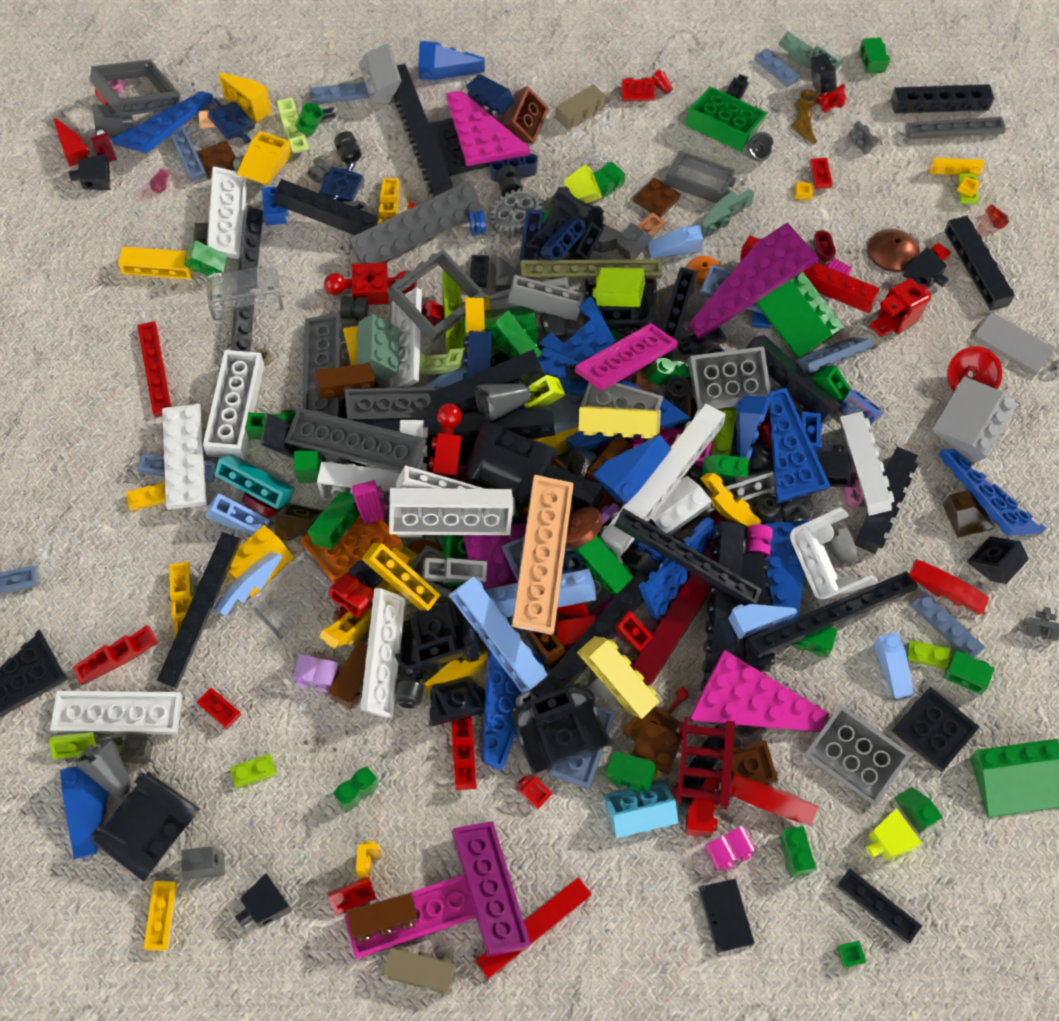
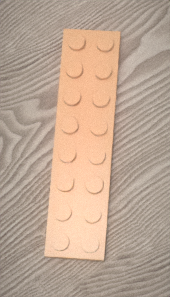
[511,475,574,635]

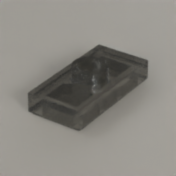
[734,725,767,751]

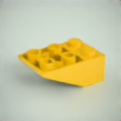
[237,131,291,185]

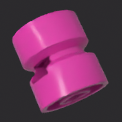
[744,524,773,559]

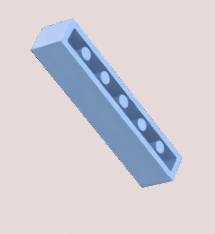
[484,569,596,617]
[449,577,547,693]

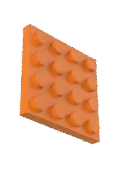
[299,515,404,584]

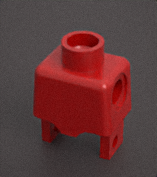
[869,279,931,338]

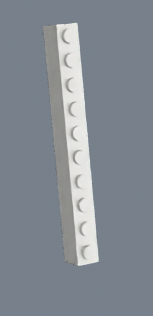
[600,404,725,556]

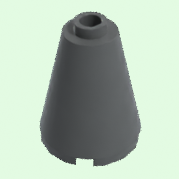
[475,384,531,422]
[75,737,132,797]

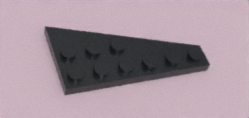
[0,629,68,717]

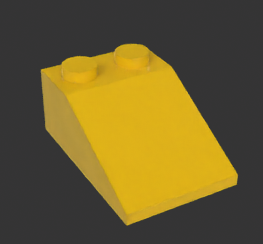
[218,72,271,123]

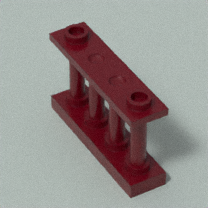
[673,716,735,810]

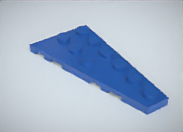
[525,347,641,396]
[767,388,830,503]

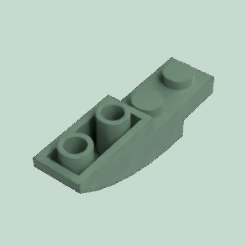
[778,31,843,71]
[701,189,754,237]

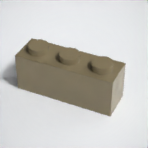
[555,84,606,130]
[383,946,456,995]

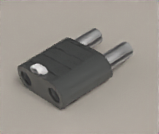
[541,314,579,339]

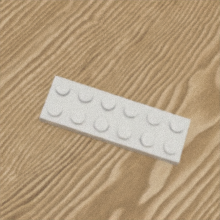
[207,166,247,259]
[389,287,422,388]
[162,404,207,510]
[360,588,406,718]
[50,691,182,735]

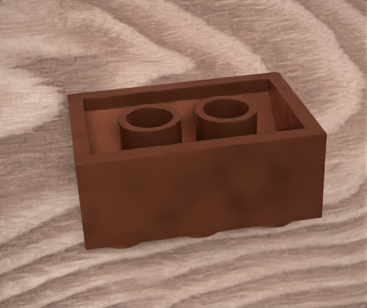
[501,86,549,144]

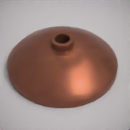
[868,229,920,272]

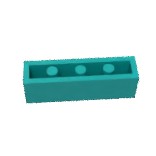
[214,454,294,509]

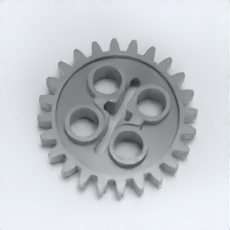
[490,188,545,237]

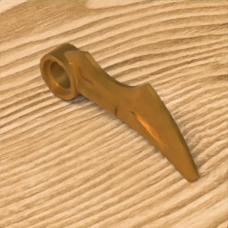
[791,90,817,144]

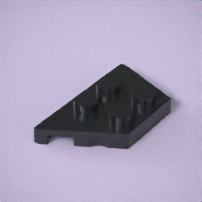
[429,677,486,727]

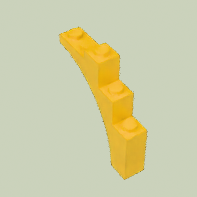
[319,546,418,648]

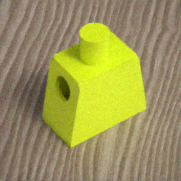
[564,164,602,203]
[524,375,565,408]
[865,809,922,861]

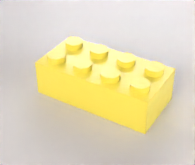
[578,406,661,438]
[577,636,660,719]

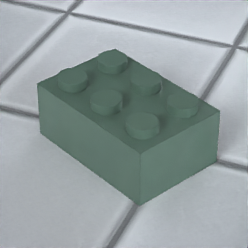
[357,313,400,382]

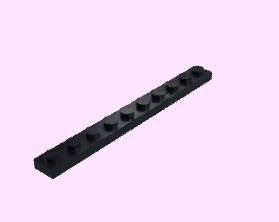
[230,205,263,352]
[746,571,919,658]

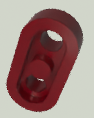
[813,230,836,262]
[242,492,278,517]

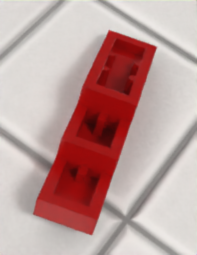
[908,559,989,615]
[72,625,158,685]
[451,716,477,791]
[730,773,819,826]

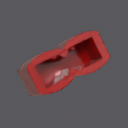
[329,573,374,618]

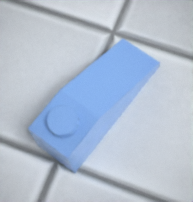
[647,225,703,258]
[205,494,270,535]
[728,604,797,639]
[873,632,914,700]

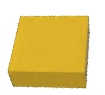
[957,176,981,198]
[795,182,813,200]

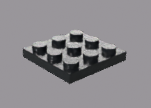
[892,687,980,773]

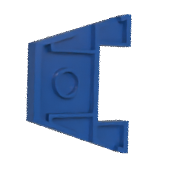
[539,296,616,362]

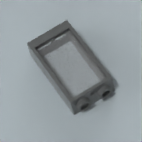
[665,151,736,203]

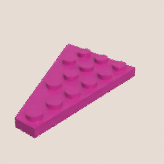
[446,91,530,166]
[688,650,829,732]

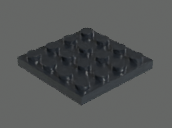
[429,109,495,176]

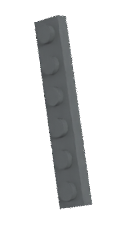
[905,117,1006,140]

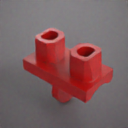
[817,84,847,113]

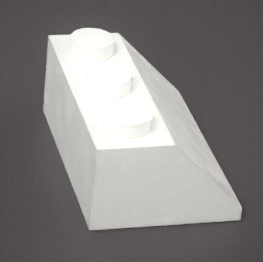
[649,476,712,535]

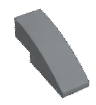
[422,558,487,582]

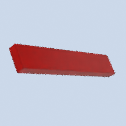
[138,321,172,417]
[475,877,592,980]

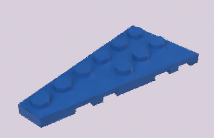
[111,91,214,154]
[566,391,690,453]
[939,449,1046,536]
[639,517,715,621]
[760,520,811,626]
[481,648,543,771]

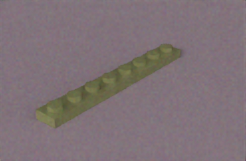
[520,259,663,280]

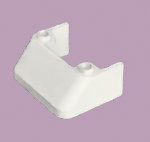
[790,507,879,600]

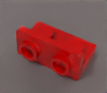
[621,77,655,101]

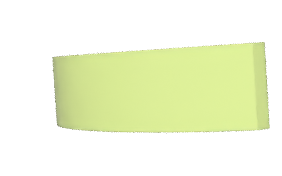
[277,97,309,153]
[419,348,467,374]

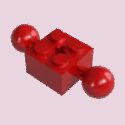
[323,263,417,305]
[428,404,462,477]

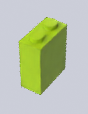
[593,268,645,307]

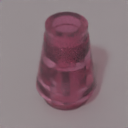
[150,168,169,193]

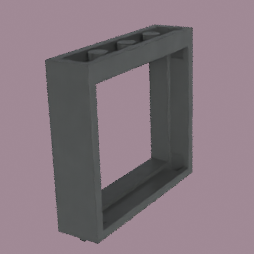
[89,59,181,117]
[388,249,487,342]

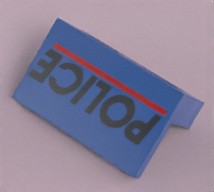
[839,390,885,426]

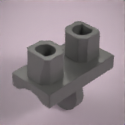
[848,121,879,154]
[780,494,813,522]
[1023,607,1059,641]

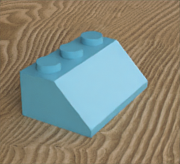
[603,780,679,838]

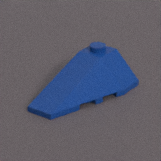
[418,41,485,80]
[735,395,771,462]
[592,435,671,504]
[60,766,110,859]

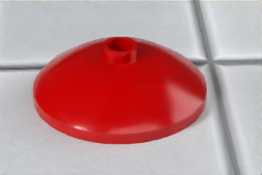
[947,346,1002,392]

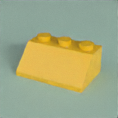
[227,525,294,598]

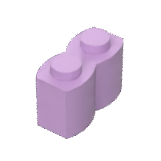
[292,655,340,692]

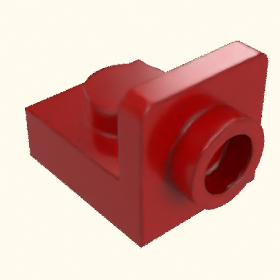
[515,775,552,809]

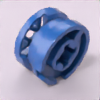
[469,210,486,236]

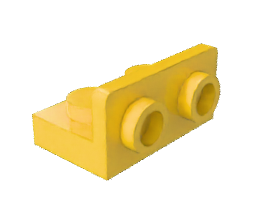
[356,841,381,881]

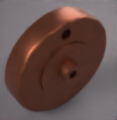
[565,507,604,548]

